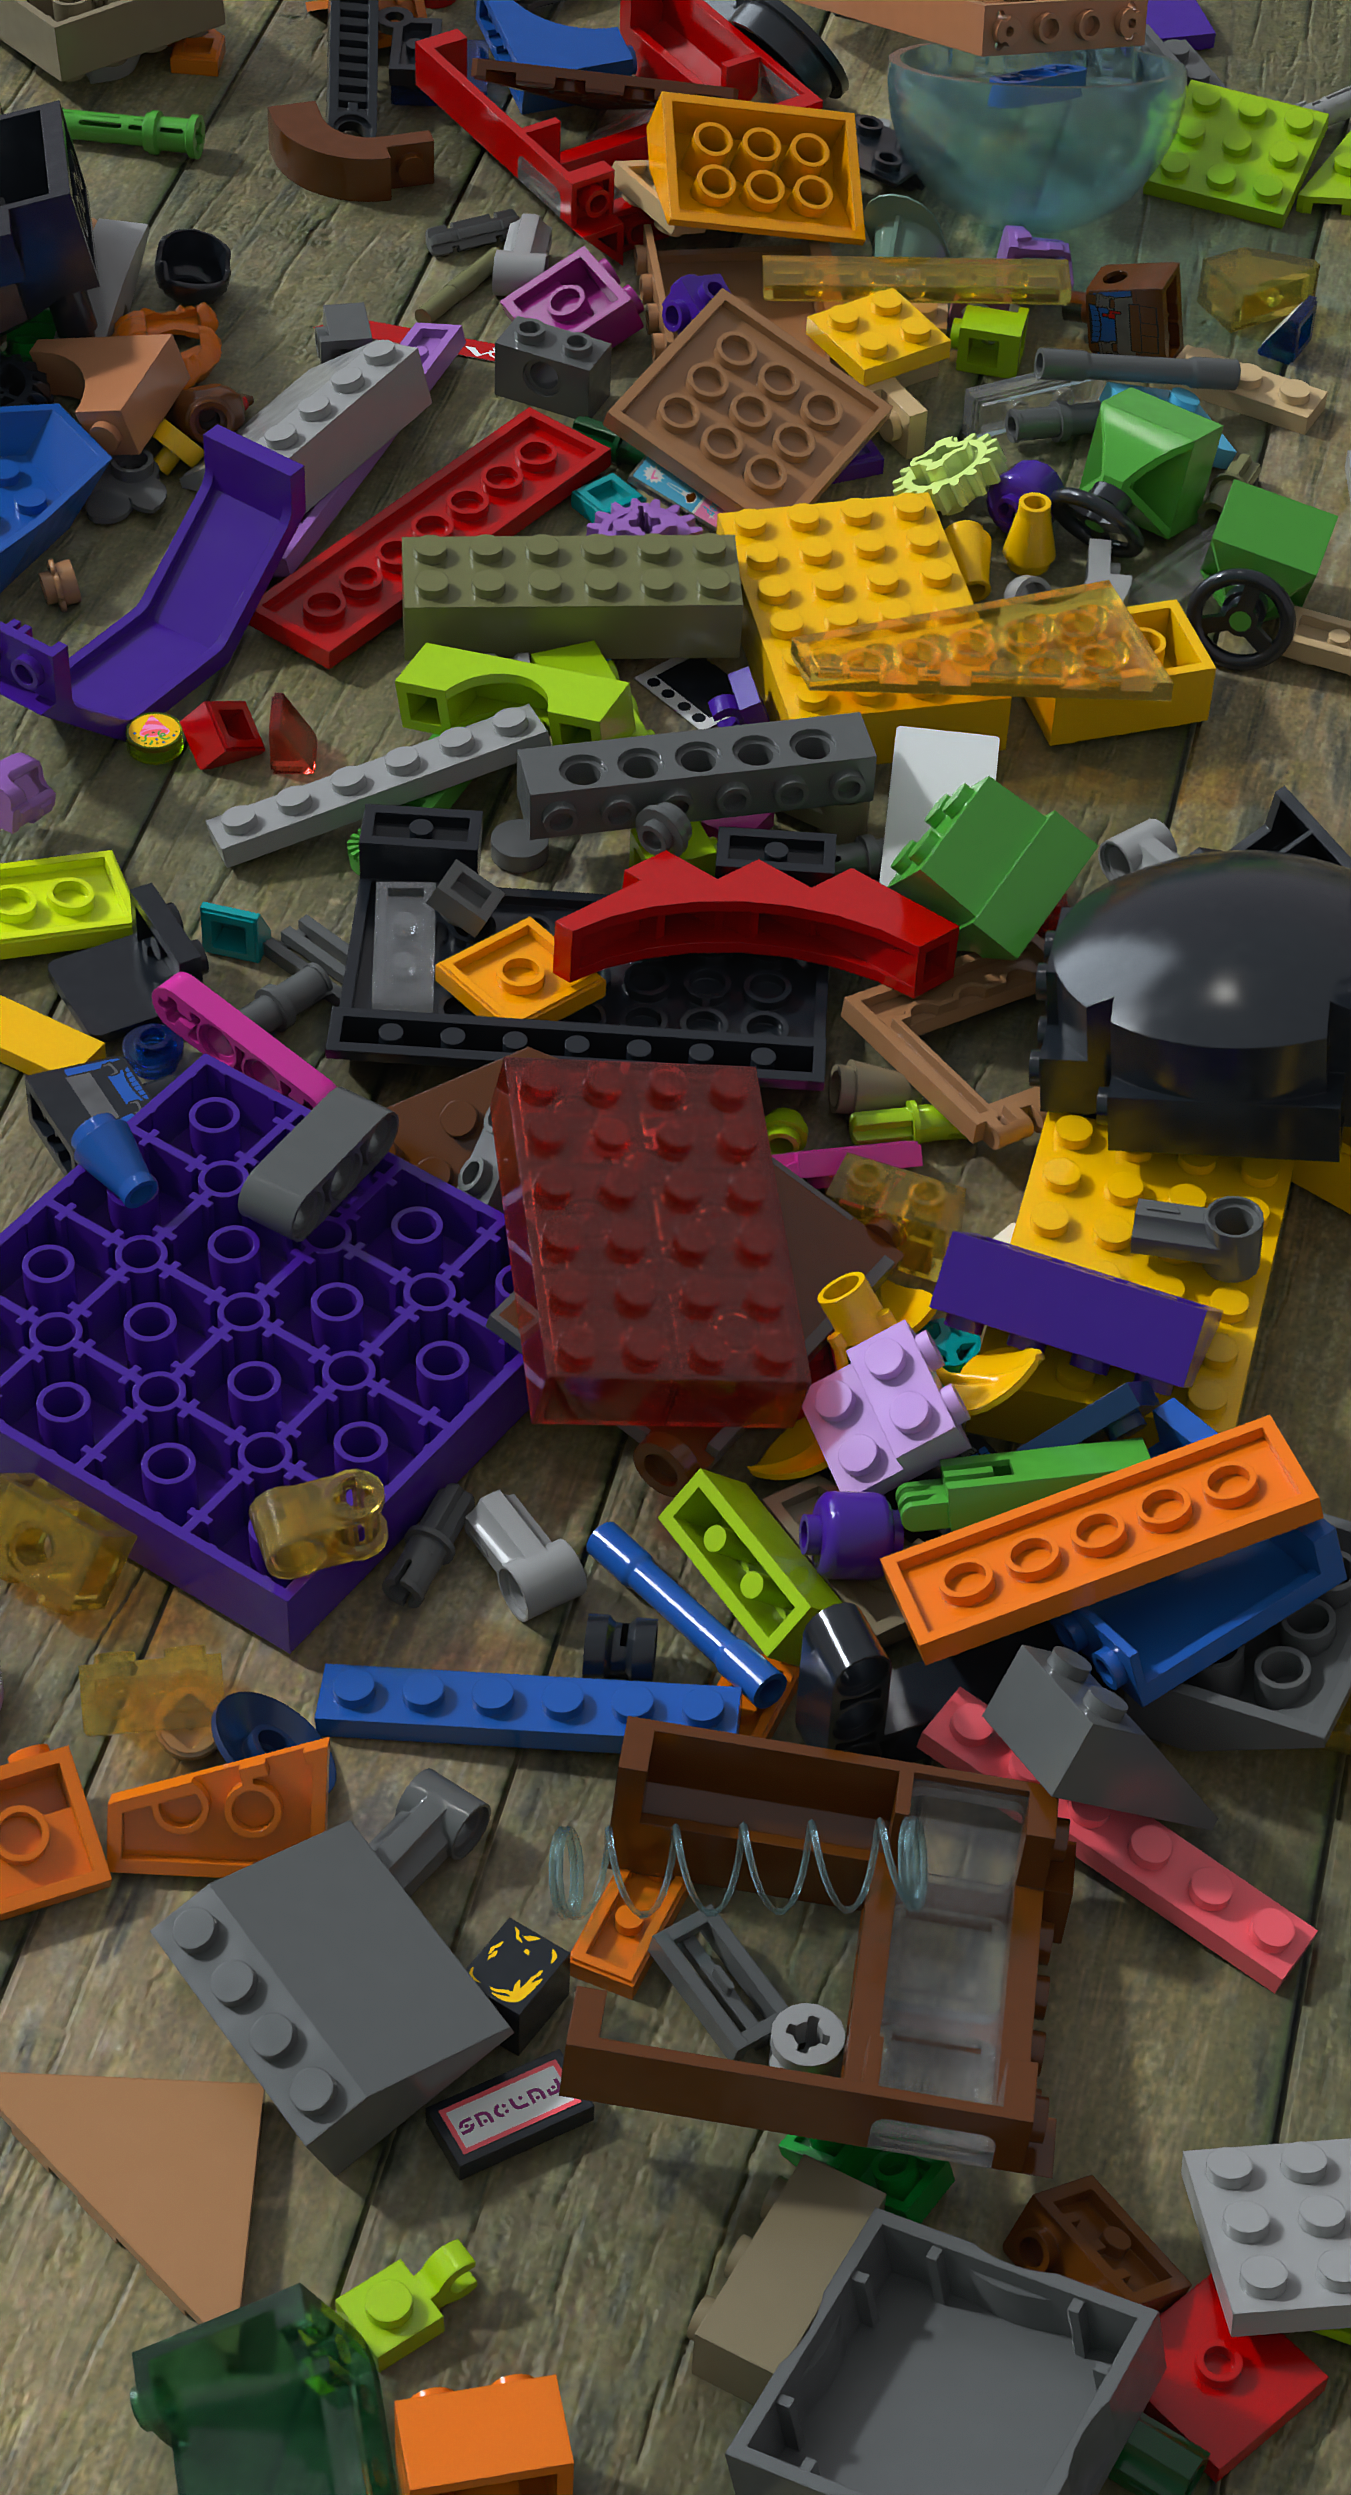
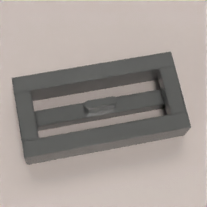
[263,915,349,1007]
[648,1904,788,2061]

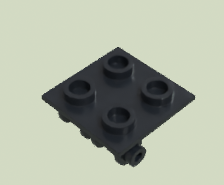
[855,114,941,191]

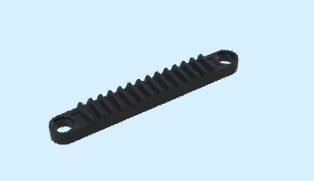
[326,0,379,137]

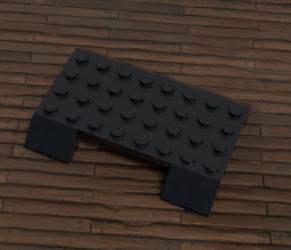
[325,804,837,1092]

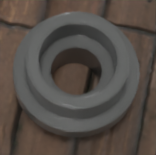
[635,802,692,857]

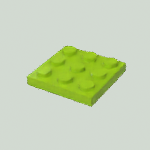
[1143,80,1329,229]

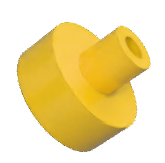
[152,419,204,476]

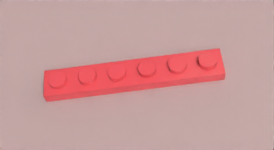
[916,1686,1318,1994]

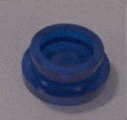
[122,1023,184,1080]

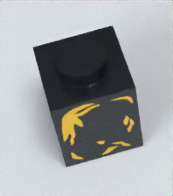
[466,1918,571,2056]

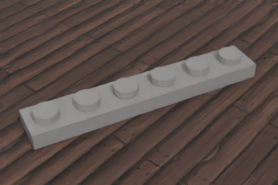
[206,704,551,868]

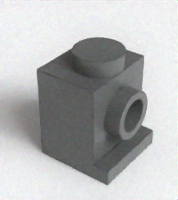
[315,302,373,364]

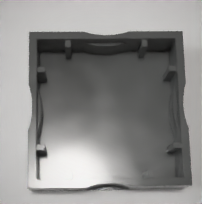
[725,2207,1167,2495]

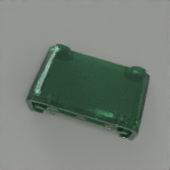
[130,2283,398,2495]

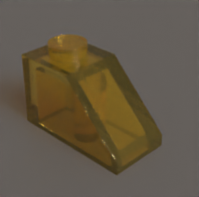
[1197,247,1320,333]

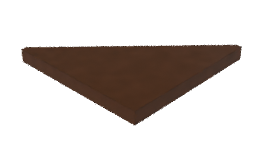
[471,58,739,110]

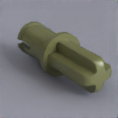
[1197,454,1261,533]

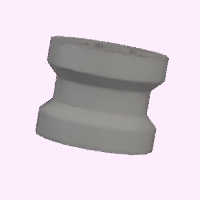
[768,2003,845,2078]

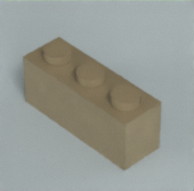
[687,2154,887,2405]

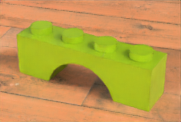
[395,643,636,746]

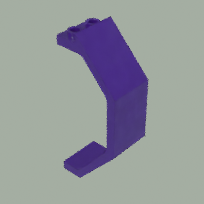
[0,424,306,742]

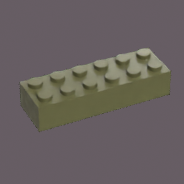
[402,533,743,661]

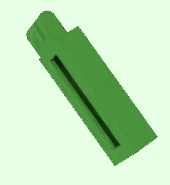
[895,1437,1151,1532]

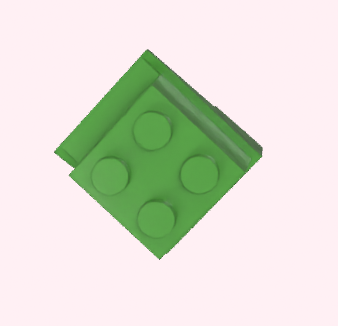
[887,776,1099,960]

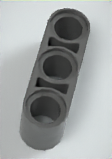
[238,1087,399,1242]

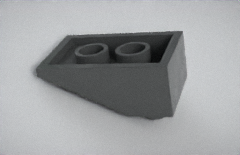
[982,1645,1218,1830]

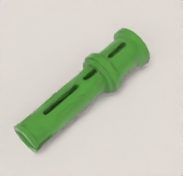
[62,107,205,159]

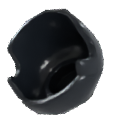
[154,229,231,307]

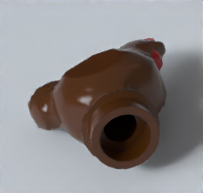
[162,383,254,445]

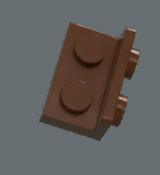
[1003,2175,1192,2313]

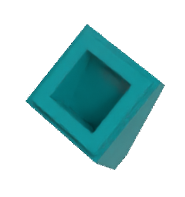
[200,902,272,963]

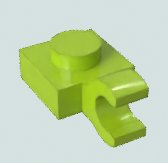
[335,2239,478,2373]

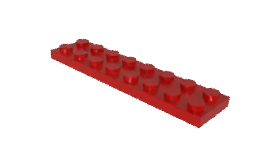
[248,407,611,670]

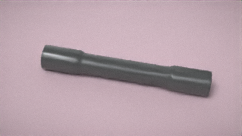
[1034,347,1241,391]

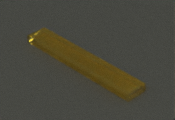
[762,255,1072,305]

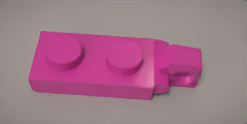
[771,1141,923,1189]

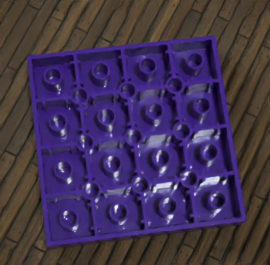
[0,1053,561,1654]

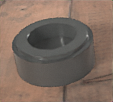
[491,819,549,873]

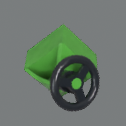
[1049,387,1224,558]
[1186,479,1338,671]

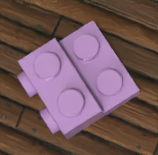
[796,1319,972,1495]

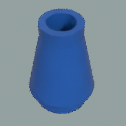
[71,1113,158,1208]

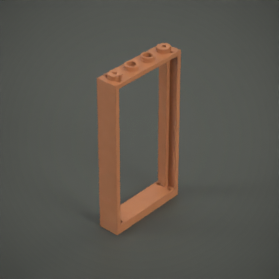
[795,0,1148,57]

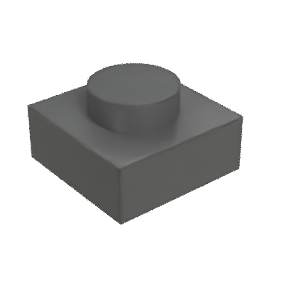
[426,859,505,938]

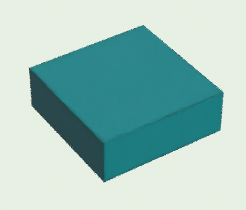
[571,473,647,523]

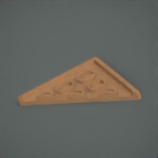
[0,2072,265,2358]

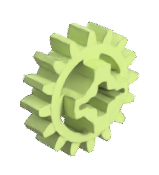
[892,433,1008,516]

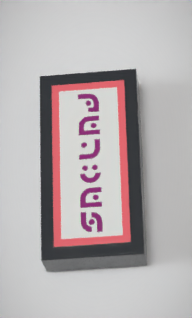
[425,2049,595,2181]

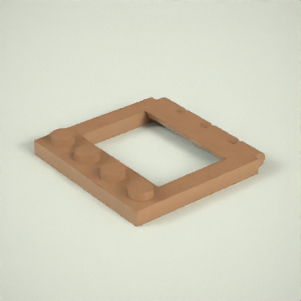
[841,933,1089,1150]

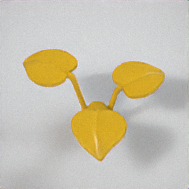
[746,1272,1045,1480]

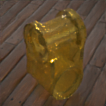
[249,1469,388,1580]

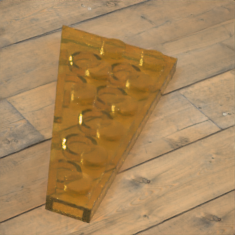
[791,580,1174,701]

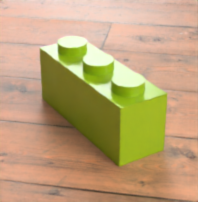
[658,1468,842,1666]

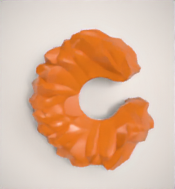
[111,302,222,390]

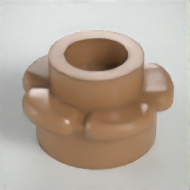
[38,558,81,612]

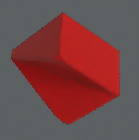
[179,701,266,770]

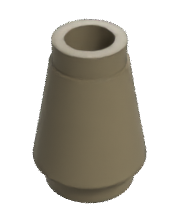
[828,1059,923,1121]

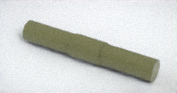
[415,247,501,323]

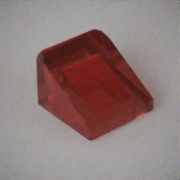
[269,693,318,774]

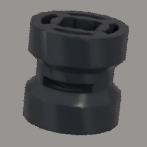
[582,1613,658,1682]

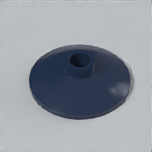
[211,1692,337,1794]

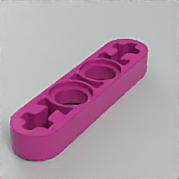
[152,972,337,1110]

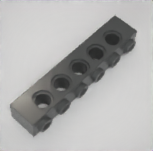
[517,712,877,840]

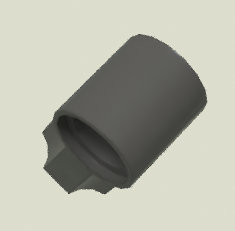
[1131,1196,1264,1283]
[369,1768,491,1897]

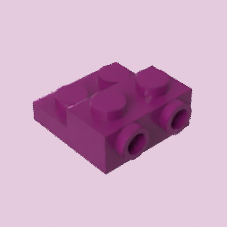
[500,246,645,348]

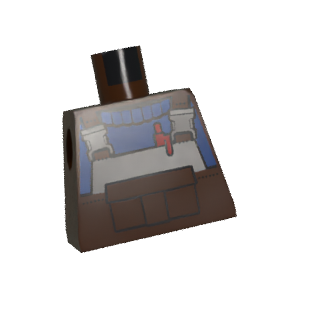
[1062,262,1184,358]

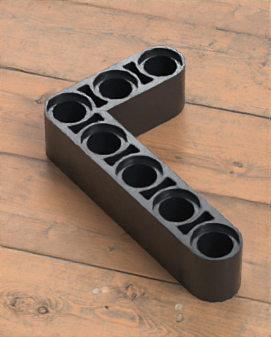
[795,1602,1115,1763]

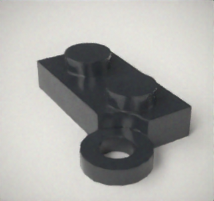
[378,7,442,90]

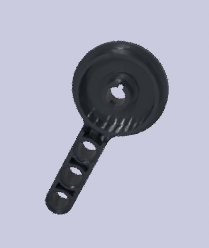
[704,0,849,102]

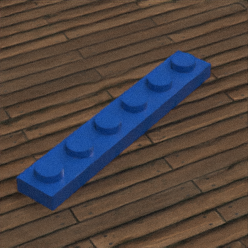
[315,1663,742,1754]

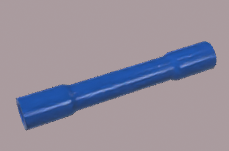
[587,1522,787,1709]

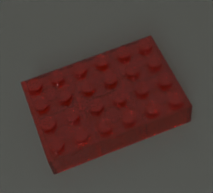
[490,1057,812,1428]

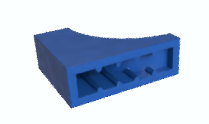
[475,0,637,115]

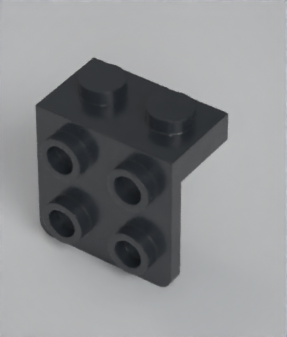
[48,883,209,1043]

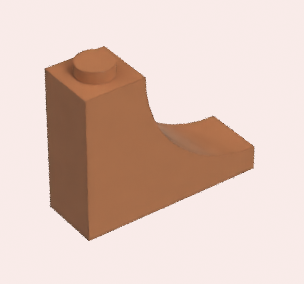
[29,334,190,455]

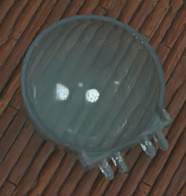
[887,42,1187,235]

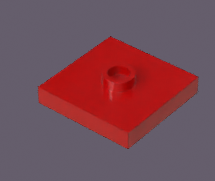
[1143,2274,1329,2483]

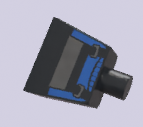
[25,1056,176,1176]

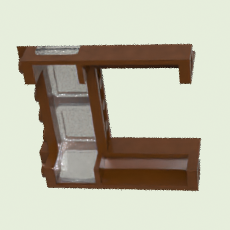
[559,1716,1077,2179]

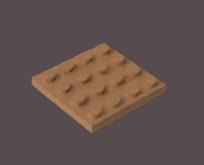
[603,288,893,513]

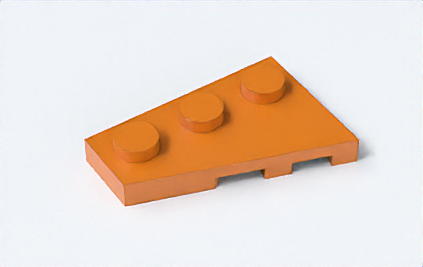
[107,1737,330,1878]

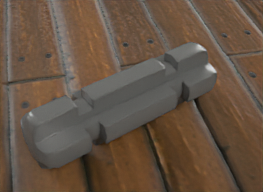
[425,209,520,257]

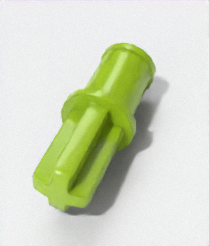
[849,1100,967,1146]

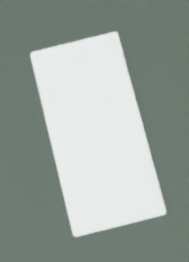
[879,726,1000,886]

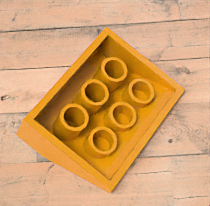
[647,91,866,246]

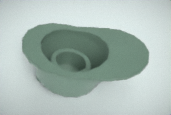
[863,194,952,297]

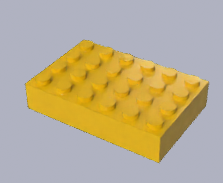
[716,492,1012,764]
[966,1112,1295,1449]

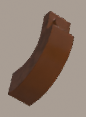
[267,101,434,202]

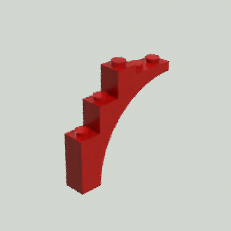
[552,850,960,999]

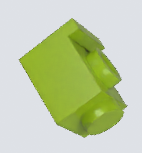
[950,304,1029,380]

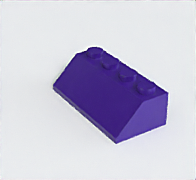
[929,1231,1223,1396]

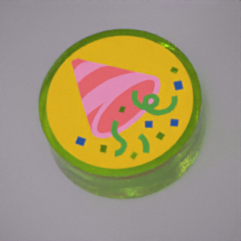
[126,712,184,765]

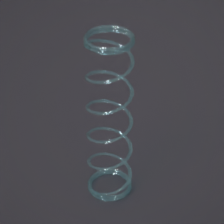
[549,1816,928,1920]

